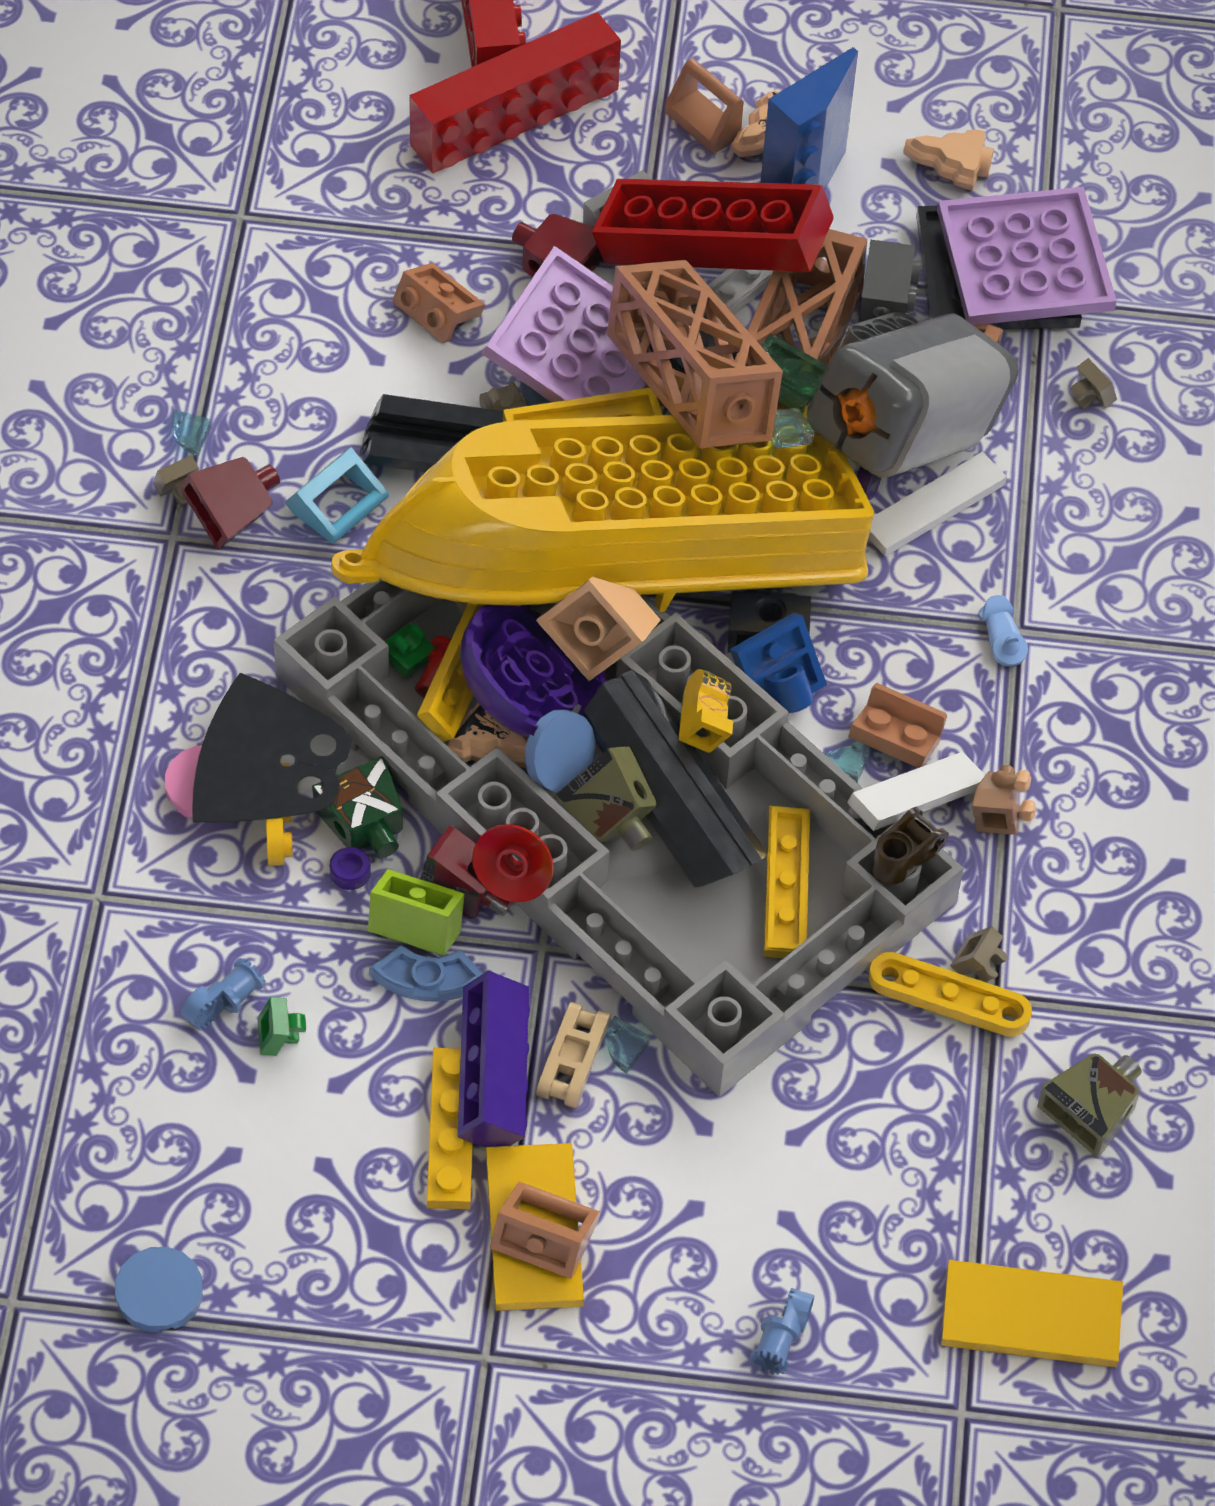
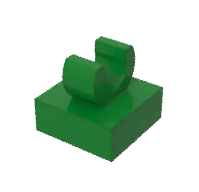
[384,623,436,679]
[257,997,306,1056]

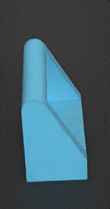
[284,447,389,543]

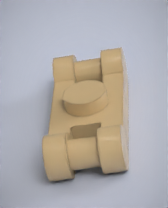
[536,1002,611,1109]

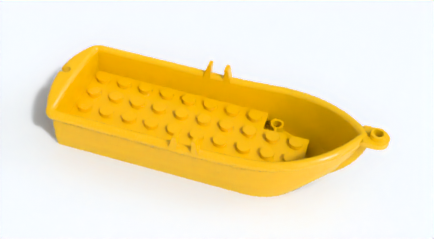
[331,410,874,612]

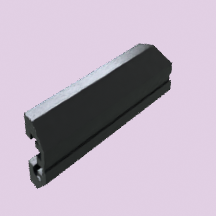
[359,394,503,472]
[583,670,768,888]

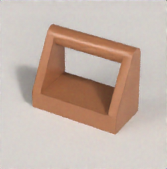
[665,58,744,154]
[490,1181,601,1278]

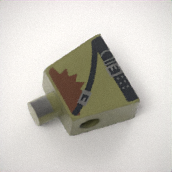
[555,746,656,851]
[1037,1054,1142,1159]

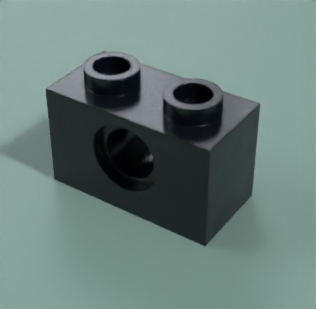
[727,590,811,653]

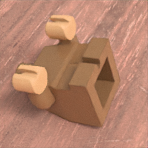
[972,765,1036,835]

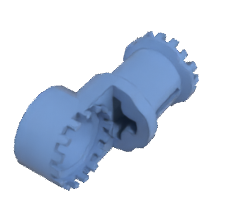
[181,958,266,1030]
[749,1288,815,1375]

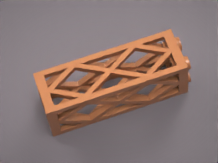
[730,229,867,411]
[607,260,783,448]

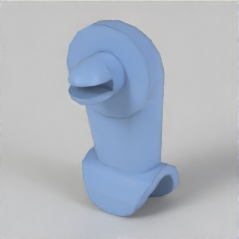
[978,595,1028,667]

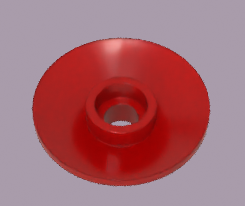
[472,824,554,903]

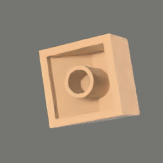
[536,577,660,681]

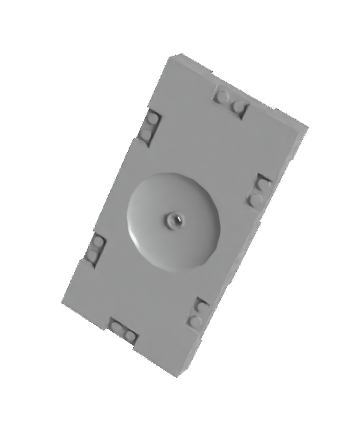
[274,579,964,1097]

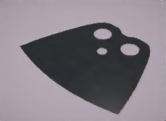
[192,673,352,822]

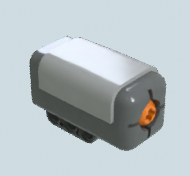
[807,312,1019,477]

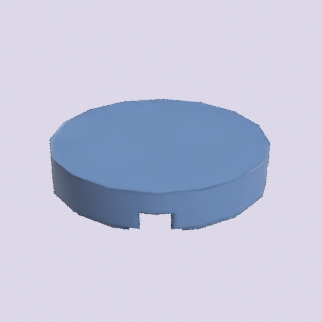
[525,709,596,793]
[115,1247,203,1333]

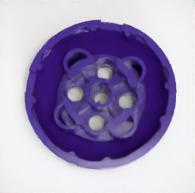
[460,605,607,738]

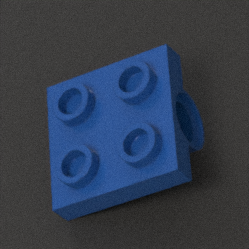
[729,612,827,713]

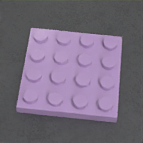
[937,187,1117,325]
[481,246,657,402]

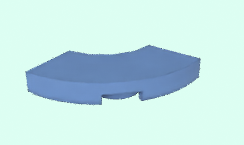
[369,945,483,1002]

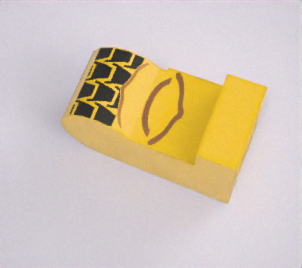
[679,669,733,753]

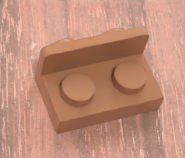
[393,262,485,343]
[848,683,947,768]

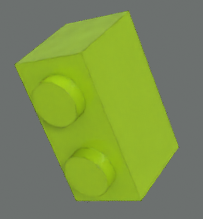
[368,869,464,956]

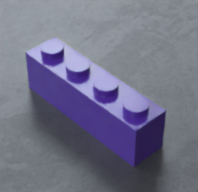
[458,970,530,1148]

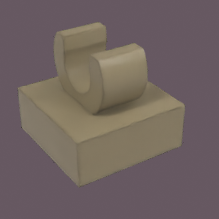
[1070,358,1117,410]
[479,382,526,411]
[153,455,199,506]
[950,926,1008,981]

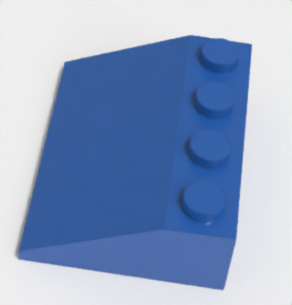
[760,47,858,191]

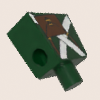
[312,756,403,858]

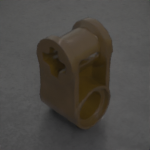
[871,806,949,885]

